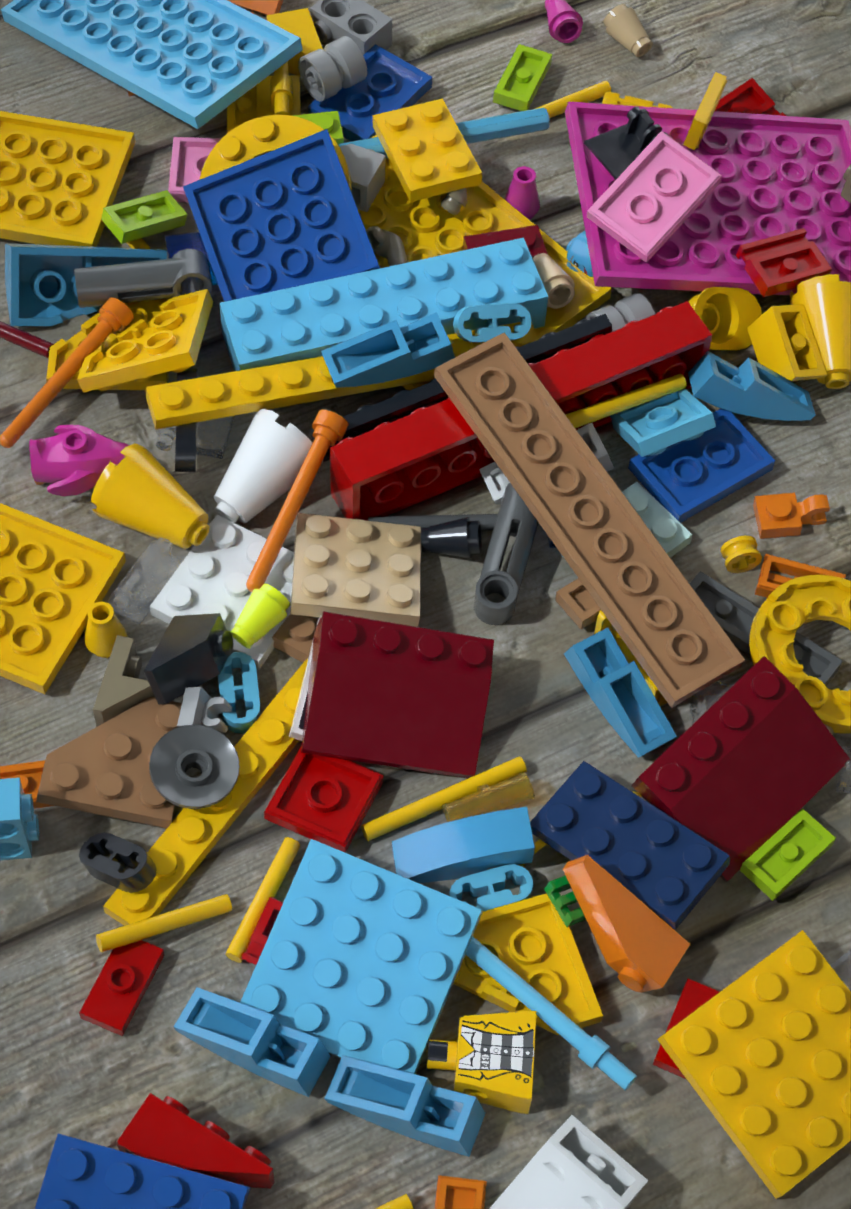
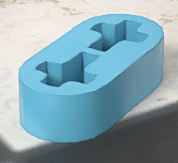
[453,303,532,342]
[218,652,261,734]
[449,864,533,912]

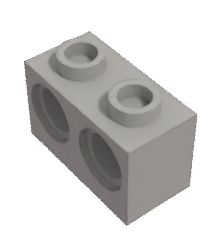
[310,0,393,55]

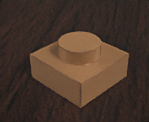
[555,578,601,630]
[272,614,318,663]

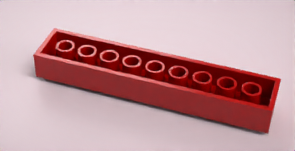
[330,301,712,521]

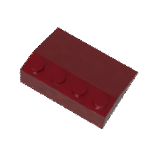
[301,611,494,778]
[632,656,851,882]

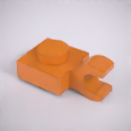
[753,492,830,539]

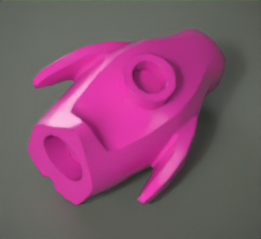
[29,425,130,496]

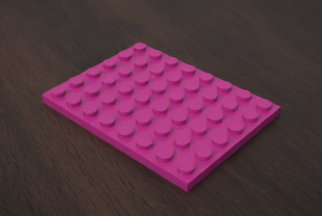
[565,102,851,295]

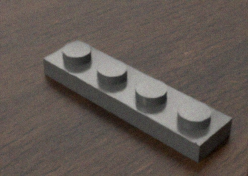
[690,571,842,686]

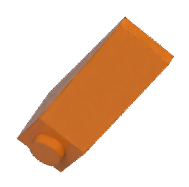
[563,855,690,993]

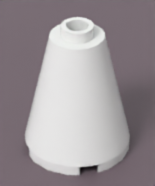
[214,409,323,523]

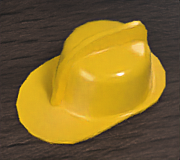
[688,287,762,350]

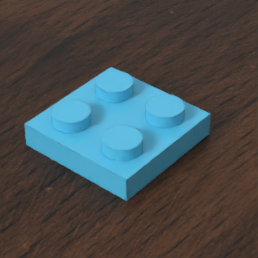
[610,389,716,457]

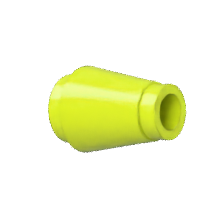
[230,583,291,649]

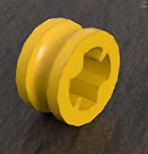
[720,535,762,573]

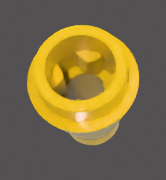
[84,602,127,658]

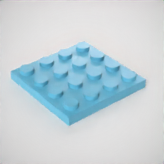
[240,839,483,1074]

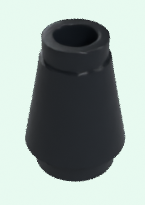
[421,517,482,558]

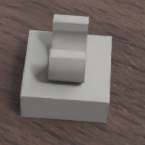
[177,687,232,734]

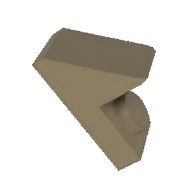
[93,635,155,727]

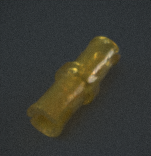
[442,772,535,822]

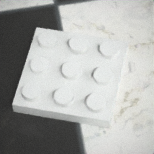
[150,515,294,670]

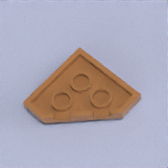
[36,697,182,828]

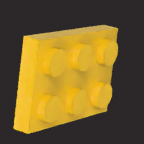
[372,98,482,202]

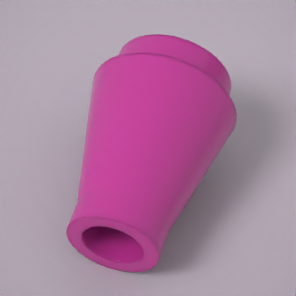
[545,0,583,43]
[504,166,540,220]

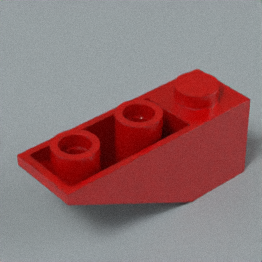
[116,1093,275,1189]

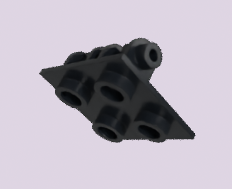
[584,107,669,180]

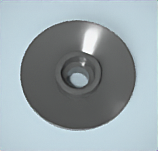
[149,725,239,809]

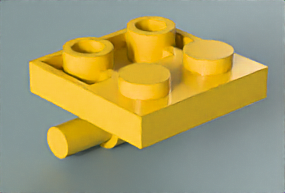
[227,61,301,133]

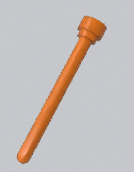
[0,297,134,448]
[246,409,349,592]

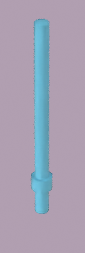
[465,937,637,1091]

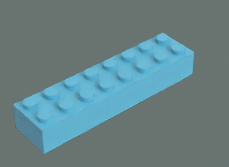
[220,238,548,371]

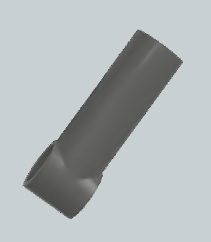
[74,249,212,308]
[474,483,539,625]

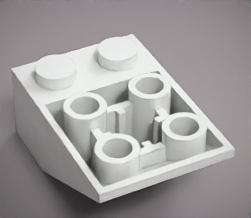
[489,1115,648,1209]

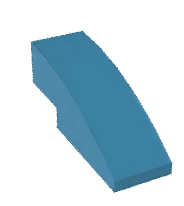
[321,312,455,388]
[688,351,816,421]
[564,627,677,758]
[392,807,535,884]
[174,987,331,1097]
[324,1055,486,1157]

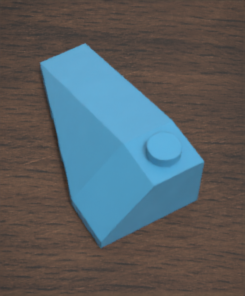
[5,244,167,326]

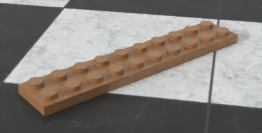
[434,332,745,708]

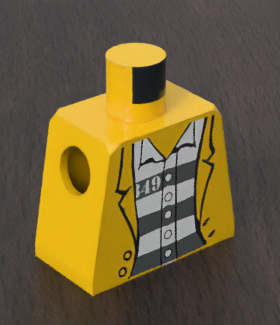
[427,1011,536,1114]

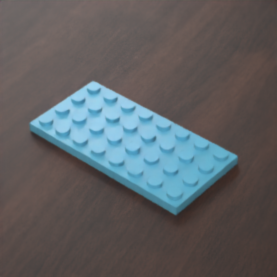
[1,0,303,129]

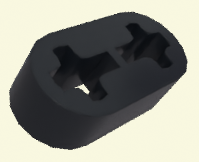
[79,832,157,893]

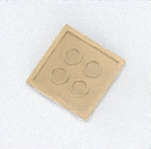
[290,513,421,627]

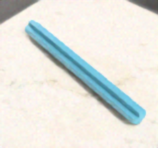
[338,108,550,158]

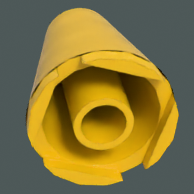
[790,274,851,389]
[91,443,210,549]

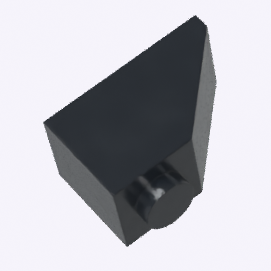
[144,613,234,705]

